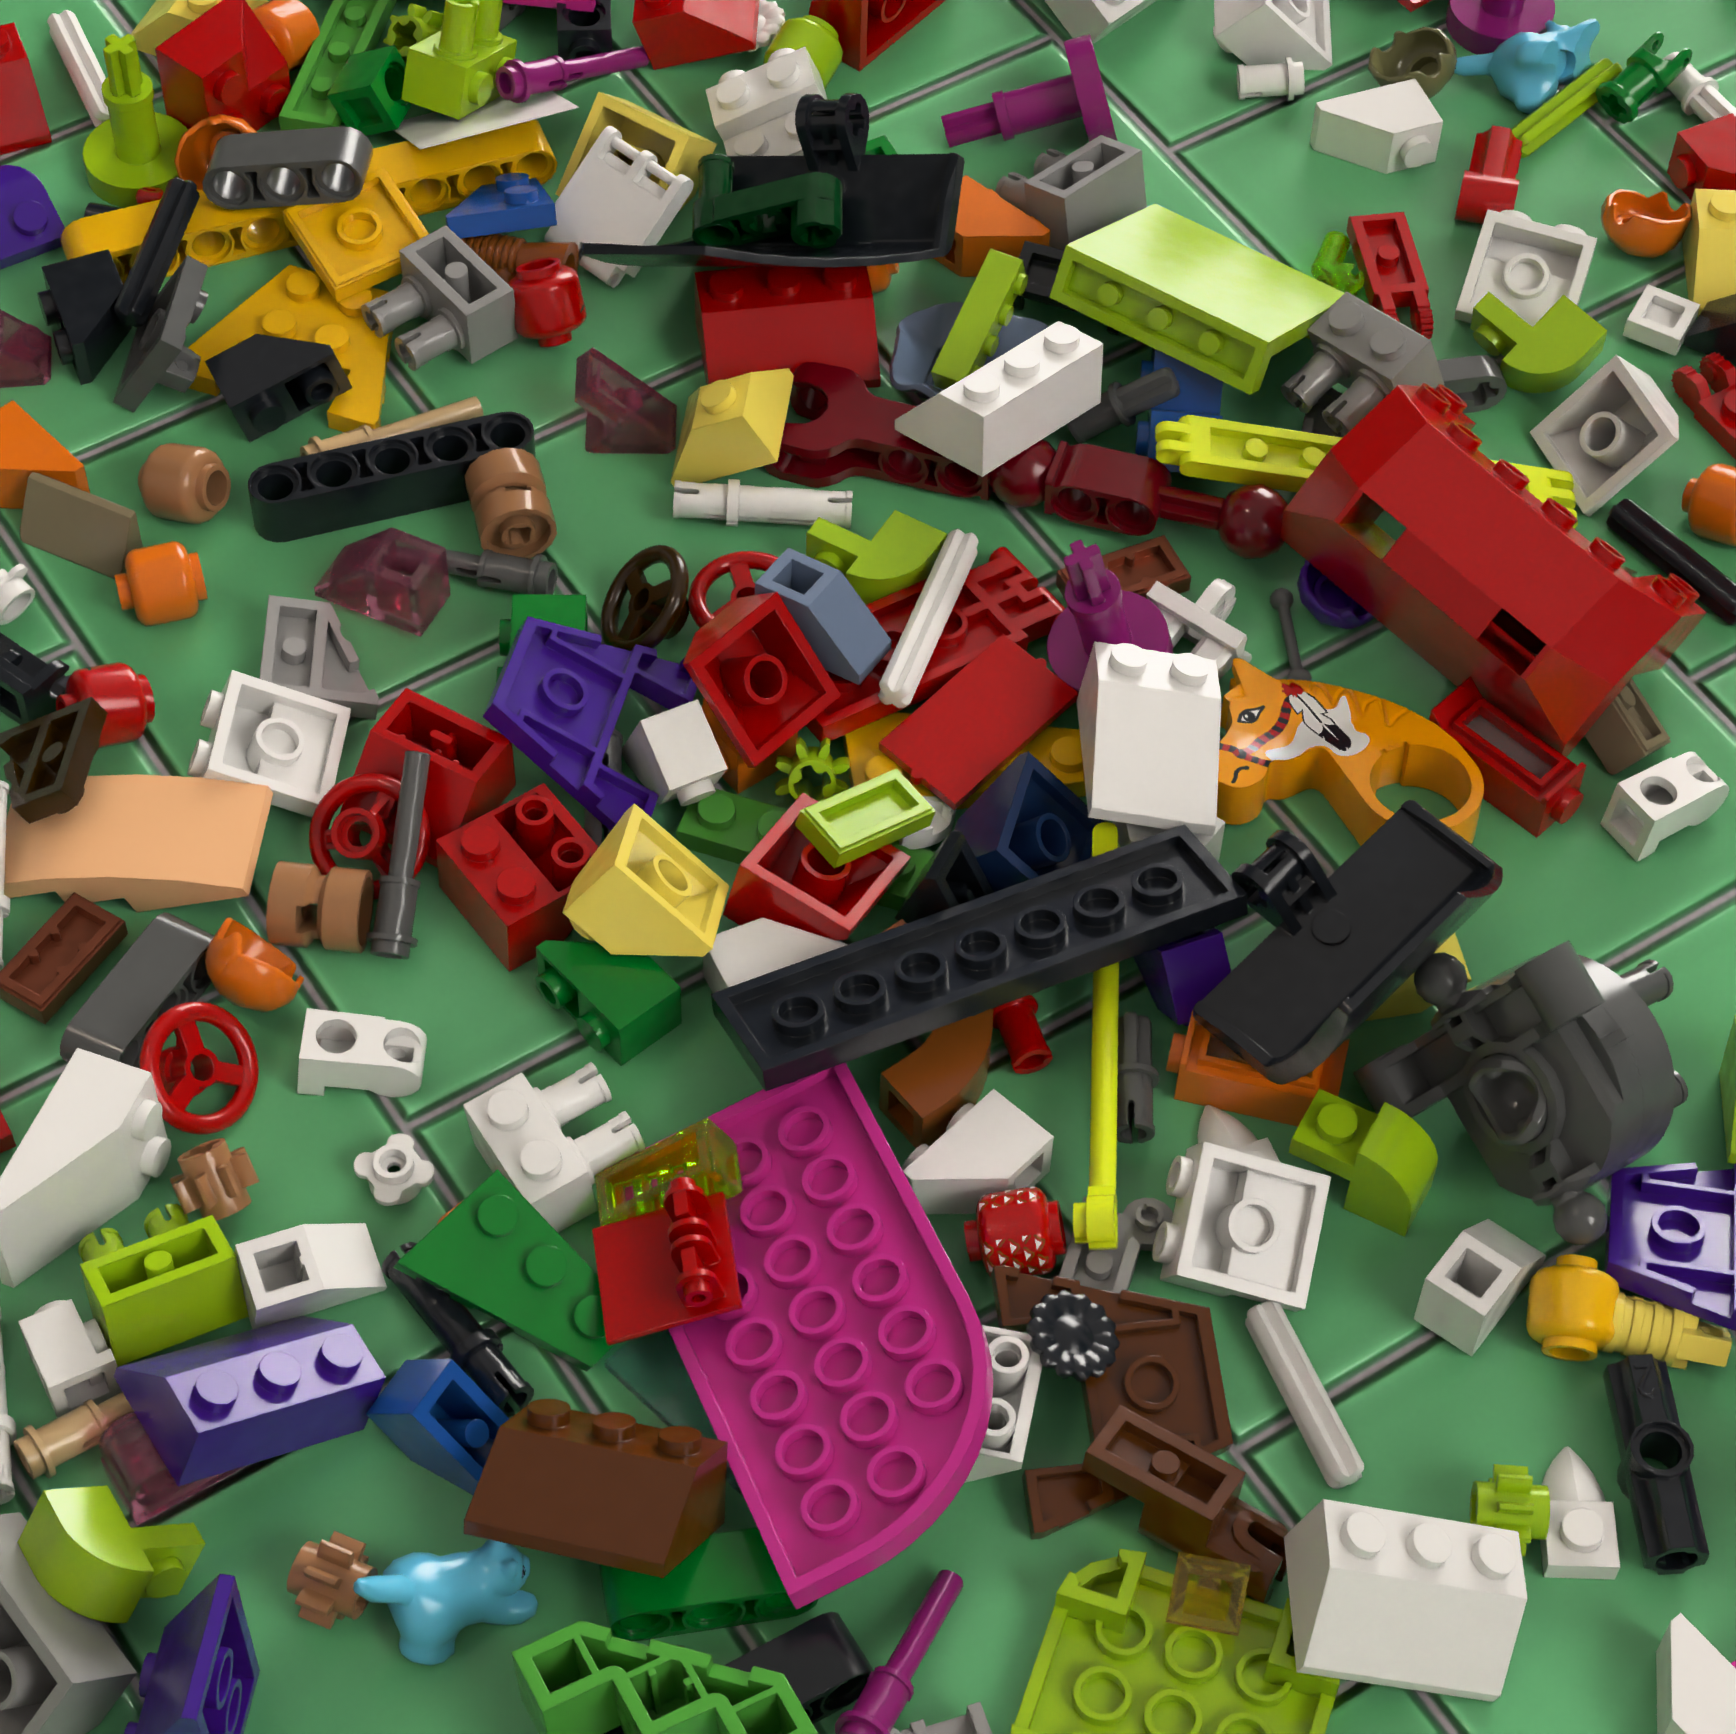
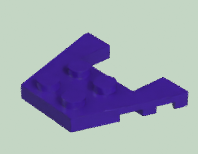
[483,616,697,831]
[1604,1162,1736,1331]

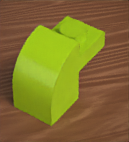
[1470,292,1608,393]
[806,510,947,604]
[1288,1088,1438,1237]
[17,1485,206,1623]

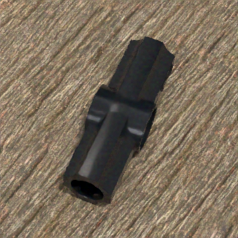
[1603,1354,1709,1575]

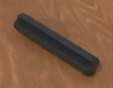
[114,177,200,328]
[1606,499,1736,626]

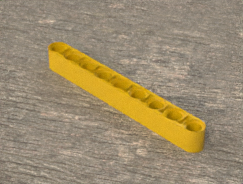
[61,119,557,285]

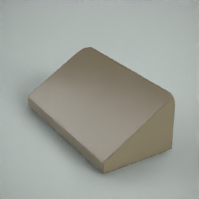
[20,472,143,579]
[1585,678,1671,775]

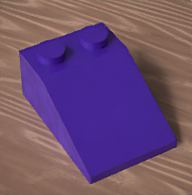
[124,1574,260,1734]

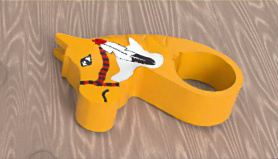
[1217,658,1484,846]

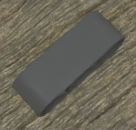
[202,126,373,210]
[60,912,215,1068]

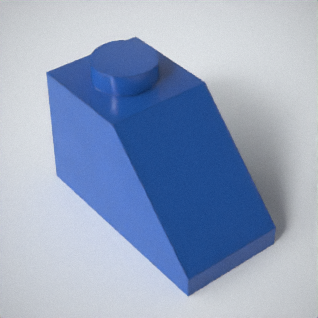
[366,1359,509,1495]

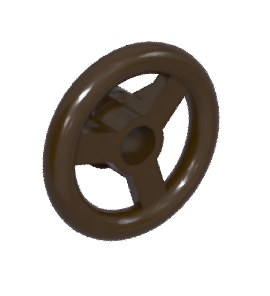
[600,545,690,651]

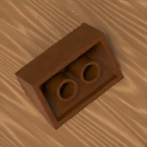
[464,1399,728,1578]

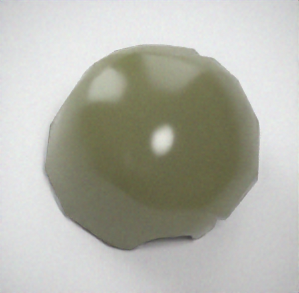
[1368,27,1457,99]

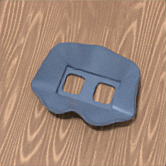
[890,302,1049,399]

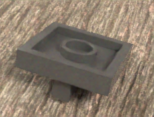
[113,255,208,412]

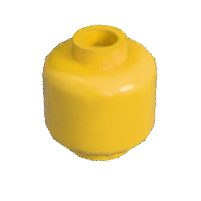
[1526,1254,1620,1362]

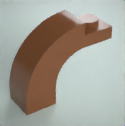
[879,919,993,1148]

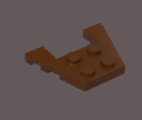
[991,1265,1233,1540]

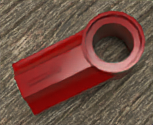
[1454,125,1523,225]

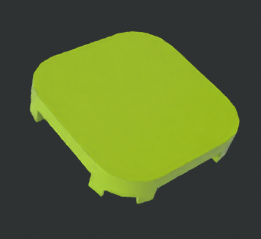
[1010,1548,1340,1734]

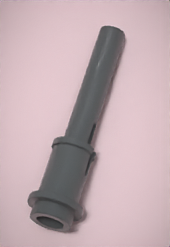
[366,536,558,595]
[366,751,431,959]

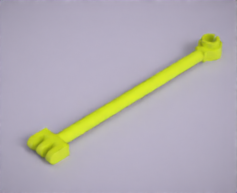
[1073,822,1120,1250]

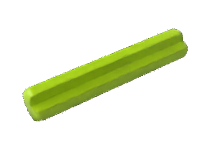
[1511,58,1623,158]

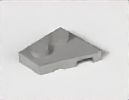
[259,595,379,720]

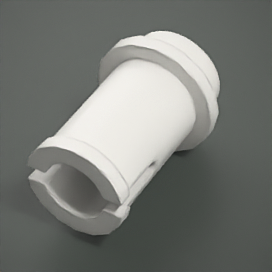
[1237,57,1305,101]

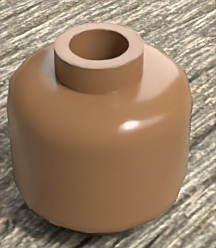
[138,443,231,524]

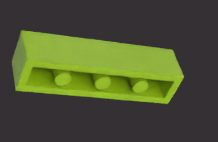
[931,248,1029,390]

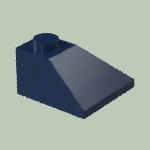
[954,751,1105,892]

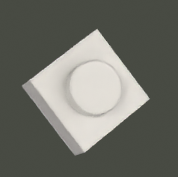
[1623,284,1701,356]

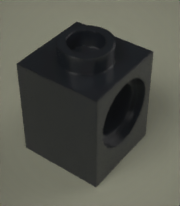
[557,0,612,60]

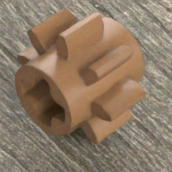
[170,1138,259,1221]
[287,1531,378,1630]

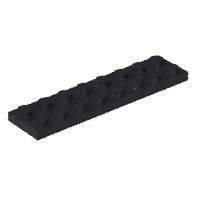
[711,824,1248,1091]

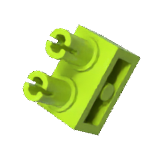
[401,0,517,120]
[78,1204,249,1367]

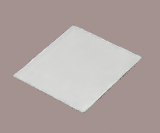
[393,91,579,150]

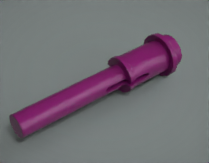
[495,45,649,104]
[835,1570,963,1734]

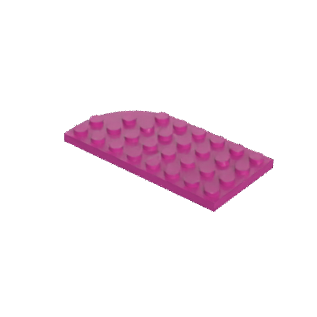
[599,1062,993,1610]

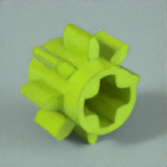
[383,3,444,63]
[775,737,850,802]
[1469,1464,1550,1557]

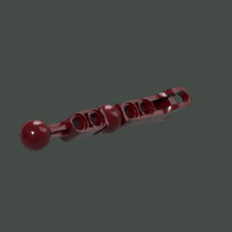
[763,362,1288,559]

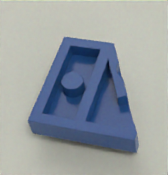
[445,173,557,239]

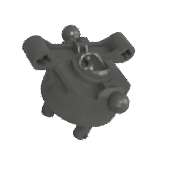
[1353,941,1688,1246]

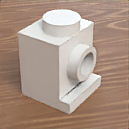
[18,1299,122,1418]

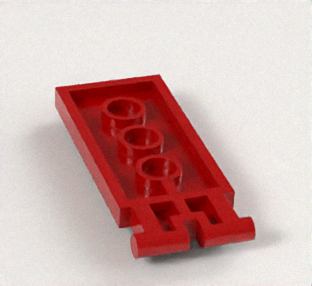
[805,547,1066,743]

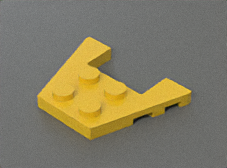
[188,264,393,432]

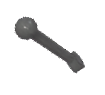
[1270,588,1312,681]

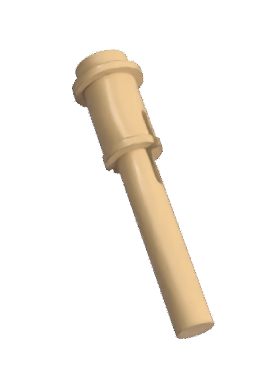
[300,396,483,456]
[13,1392,136,1479]

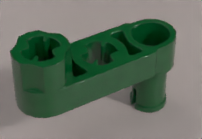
[692,154,843,249]

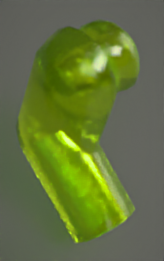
[1311,231,1365,296]

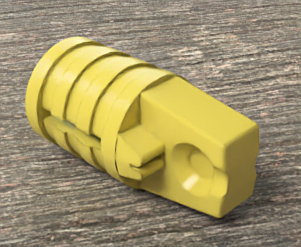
[1601,1292,1732,1370]

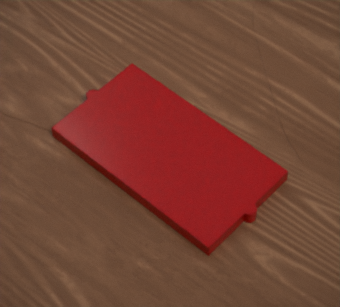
[879,634,1079,811]

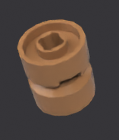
[465,448,557,559]
[266,861,374,954]

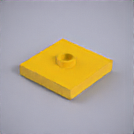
[283,166,429,302]

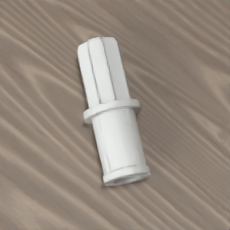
[1663,52,1736,123]

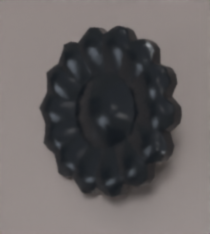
[1026,1289,1120,1382]

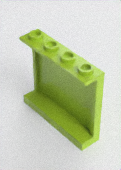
[1049,204,1344,395]

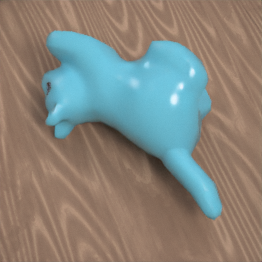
[1454,19,1600,114]
[353,1539,538,1666]

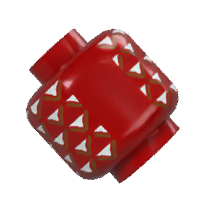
[964,1187,1067,1277]

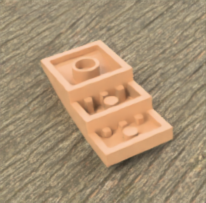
[4,774,273,913]

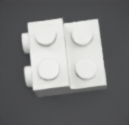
[705,47,827,156]
[1454,209,1597,327]
[187,670,351,817]
[1152,1141,1331,1312]

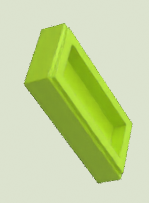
[795,768,936,869]

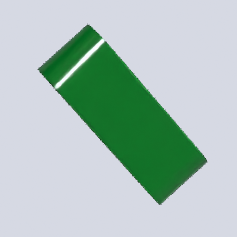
[599,1527,818,1641]

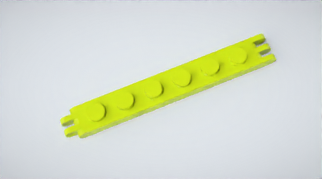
[1155,415,1578,529]

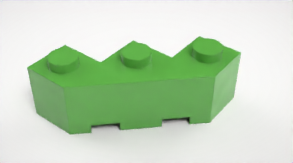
[511,1620,818,1734]

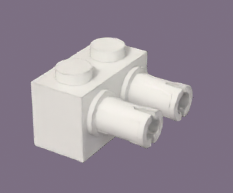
[463,1062,645,1233]

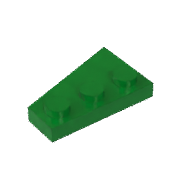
[393,1169,615,1372]

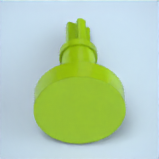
[83,33,188,208]

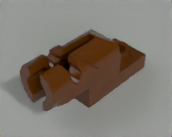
[1082,1405,1288,1604]

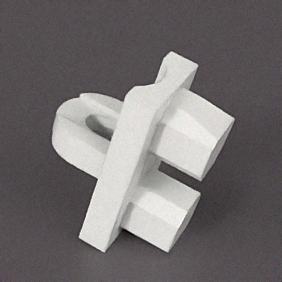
[1146,578,1252,680]

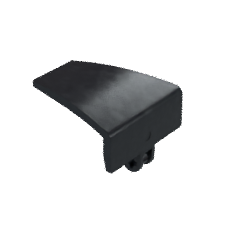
[582,93,965,267]
[1193,800,1503,1085]

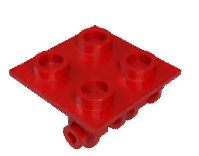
[592,1177,743,1346]

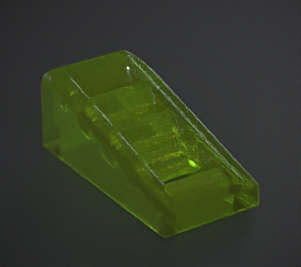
[595,1117,743,1226]

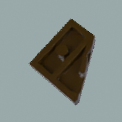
[0,697,108,824]

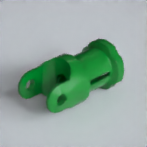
[1596,32,1692,124]

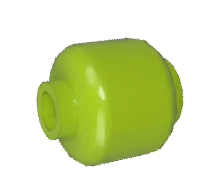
[763,15,843,89]

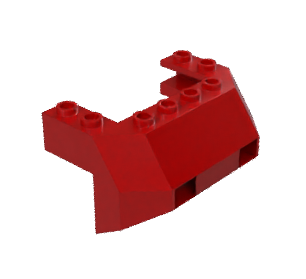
[1280,383,1707,757]

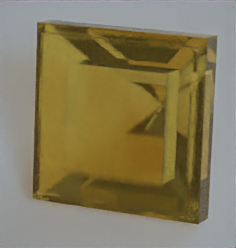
[1166,1551,1251,1636]

